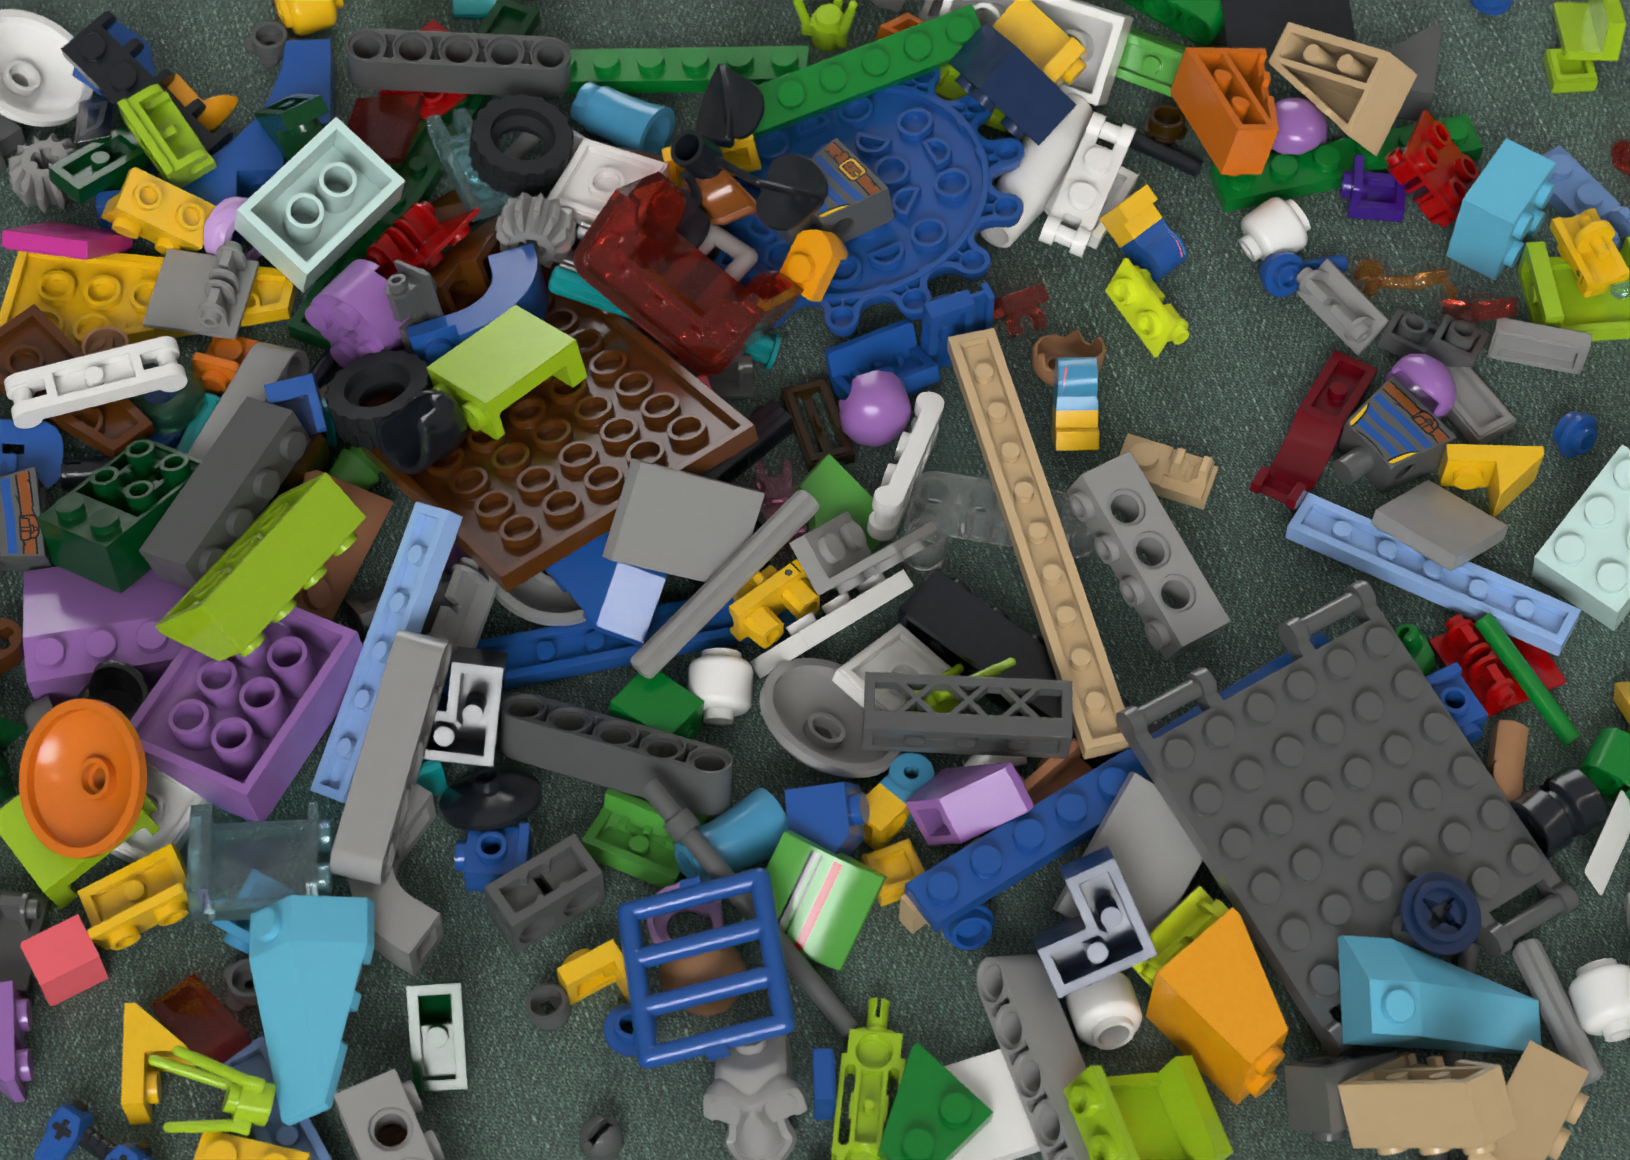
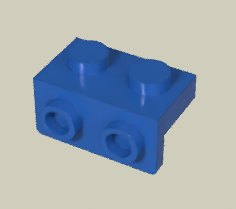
[824,319,941,400]

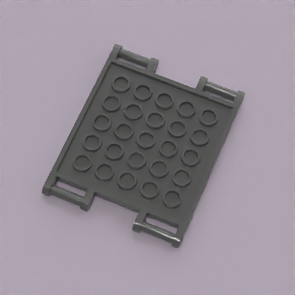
[1116,580,1579,1057]

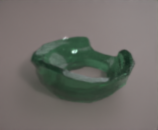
[129,366,206,433]

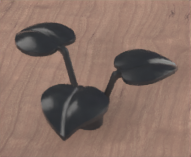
[639,63,828,263]

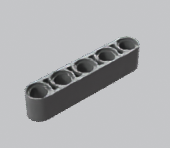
[346,28,571,98]
[501,693,734,816]

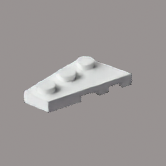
[750,569,913,679]

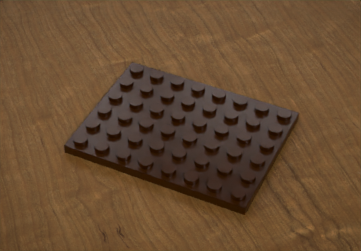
[319,262,758,592]

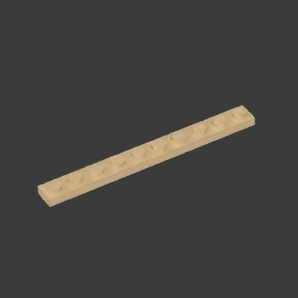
[947,328,1130,760]

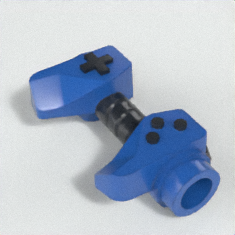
[34,1100,156,1160]

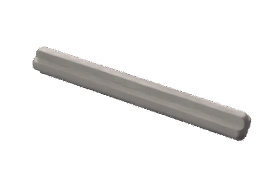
[630,490,820,679]

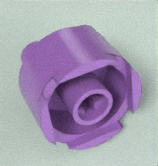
[305,259,410,368]

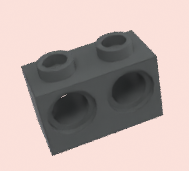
[484,834,605,954]

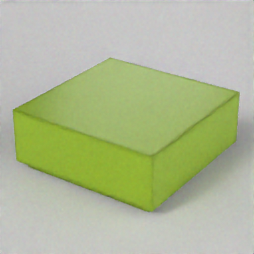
[1543,48,1598,93]

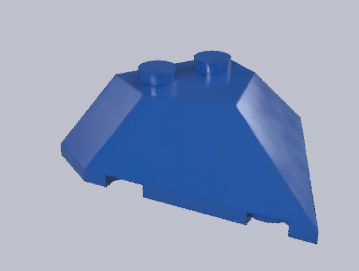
[545,531,668,647]

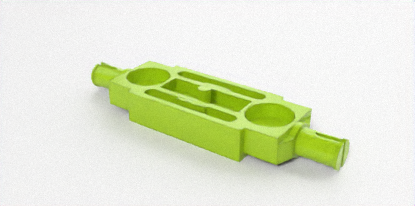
[831,997,906,1160]

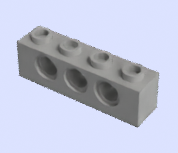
[1066,451,1231,661]
[333,1068,445,1160]

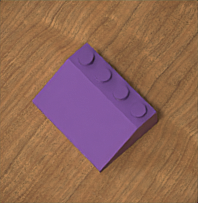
[23,566,190,706]
[130,606,363,826]

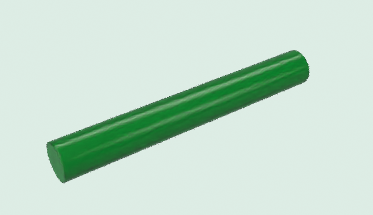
[1474,612,1581,747]

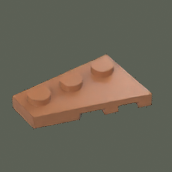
[293,470,394,621]

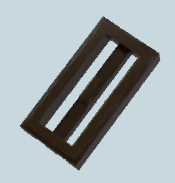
[781,377,855,473]

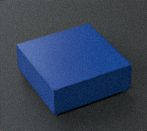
[812,1048,836,1120]

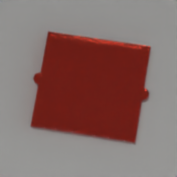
[347,93,425,163]

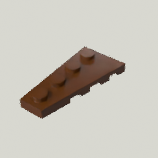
[0,304,155,459]

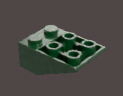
[37,436,202,594]

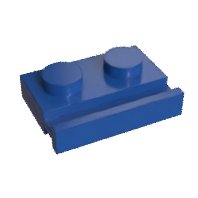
[921,282,995,370]

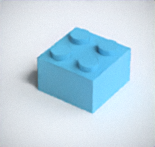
[1446,138,1556,281]

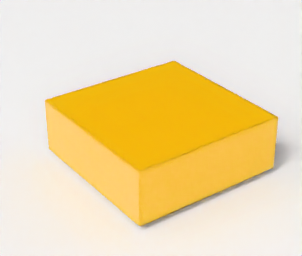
[861,838,925,907]

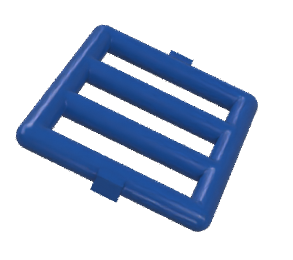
[617,868,795,1069]

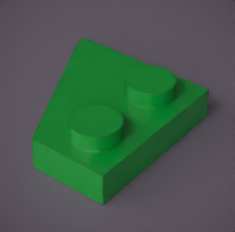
[877,1042,994,1160]

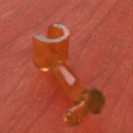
[1354,259,1458,297]

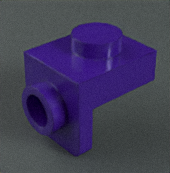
[1340,155,1406,223]

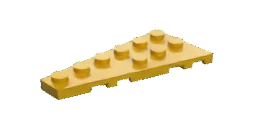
[0,251,297,352]

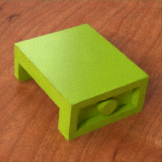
[1517,237,1630,341]
[426,305,587,440]
[0,794,161,910]
[1063,1055,1233,1160]

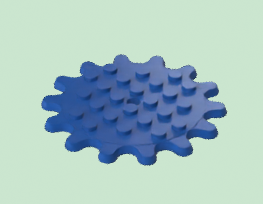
[701,69,1025,337]

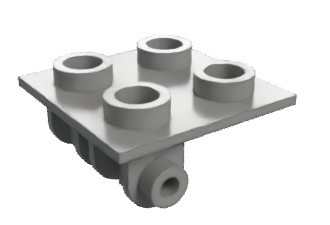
[142,241,259,340]

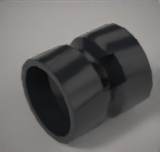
[1510,767,1606,860]

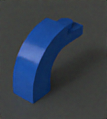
[406,243,549,366]

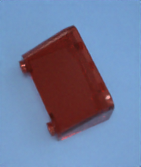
[574,171,804,376]

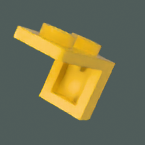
[993,0,1089,88]

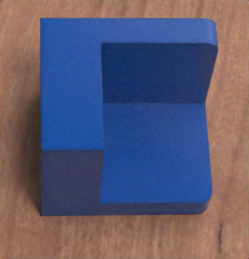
[264,373,330,435]

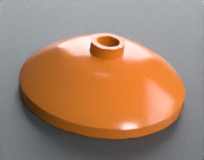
[19,699,147,858]

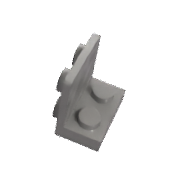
[789,511,936,596]

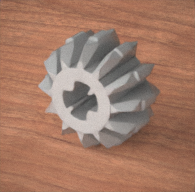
[8,133,79,213]
[495,192,577,268]

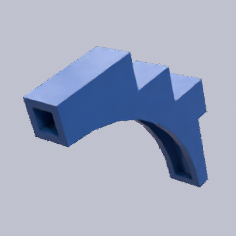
[95,39,336,246]

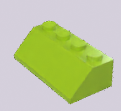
[155,472,366,662]

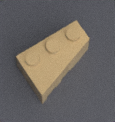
[1268,22,1418,157]
[1467,1040,1590,1160]
[1337,1052,1517,1156]

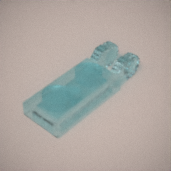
[426,107,515,222]

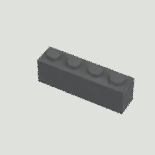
[139,396,311,589]

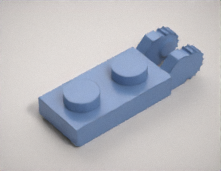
[1542,145,1630,249]

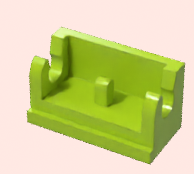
[117,84,217,189]

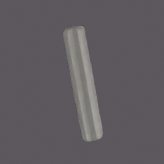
[1512,938,1603,1086]

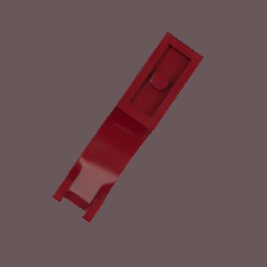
[1249,350,1378,510]

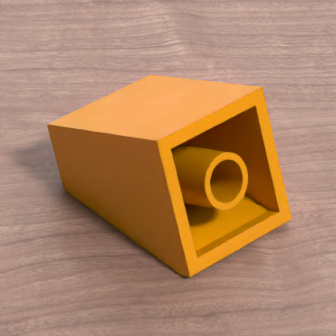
[1146,907,1288,1106]

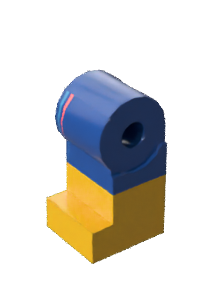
[1099,184,1187,282]

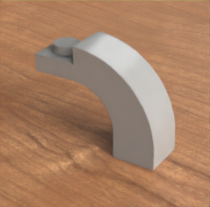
[348,784,444,976]

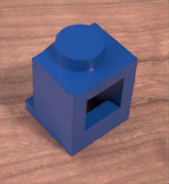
[1425,662,1488,745]
[455,823,533,891]

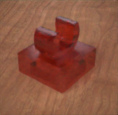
[993,283,1050,338]

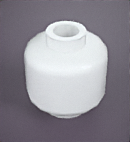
[1239,197,1311,262]
[687,648,754,726]
[1568,958,1630,1042]
[1066,972,1142,1050]

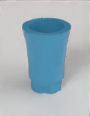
[570,82,675,155]
[674,787,788,882]

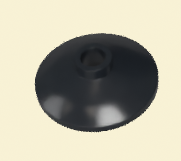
[439,767,543,831]

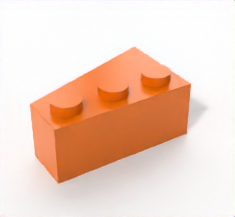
[1170,47,1279,176]

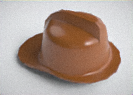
[680,169,774,230]

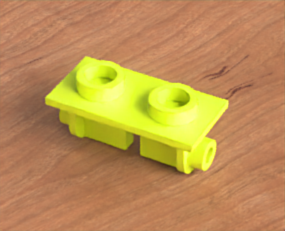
[1105,258,1190,358]
[1132,885,1229,989]

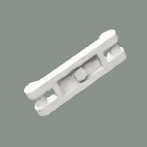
[1038,112,1136,258]
[4,336,188,429]
[867,391,945,541]

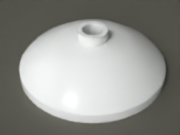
[0,9,94,127]

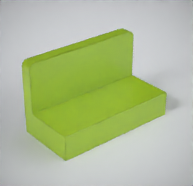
[1552,0,1626,61]

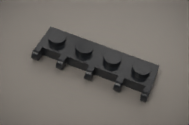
[61,11,234,156]

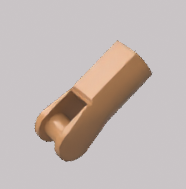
[1486,720,1529,803]

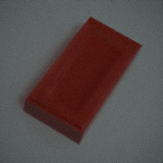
[1442,293,1518,322]
[150,974,252,1072]

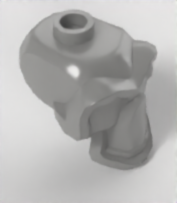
[703,1034,808,1160]

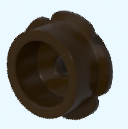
[1143,105,1187,145]

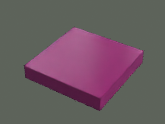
[2,221,133,260]

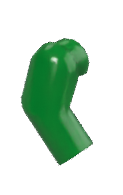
[1395,623,1435,677]

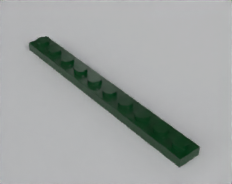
[288,0,540,350]

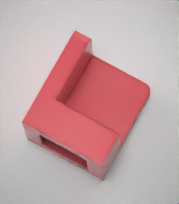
[20,914,109,1006]

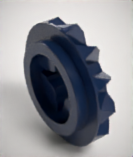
[1396,872,1481,957]

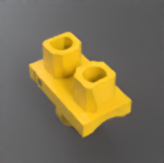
[1549,208,1630,298]
[729,559,820,649]

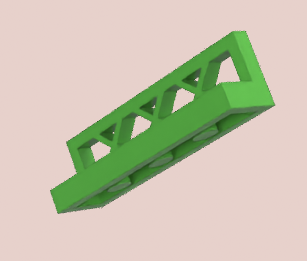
[1116,26,1187,98]

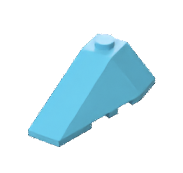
[249,895,374,1126]
[1338,935,1541,1054]

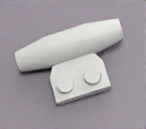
[980,94,1139,249]

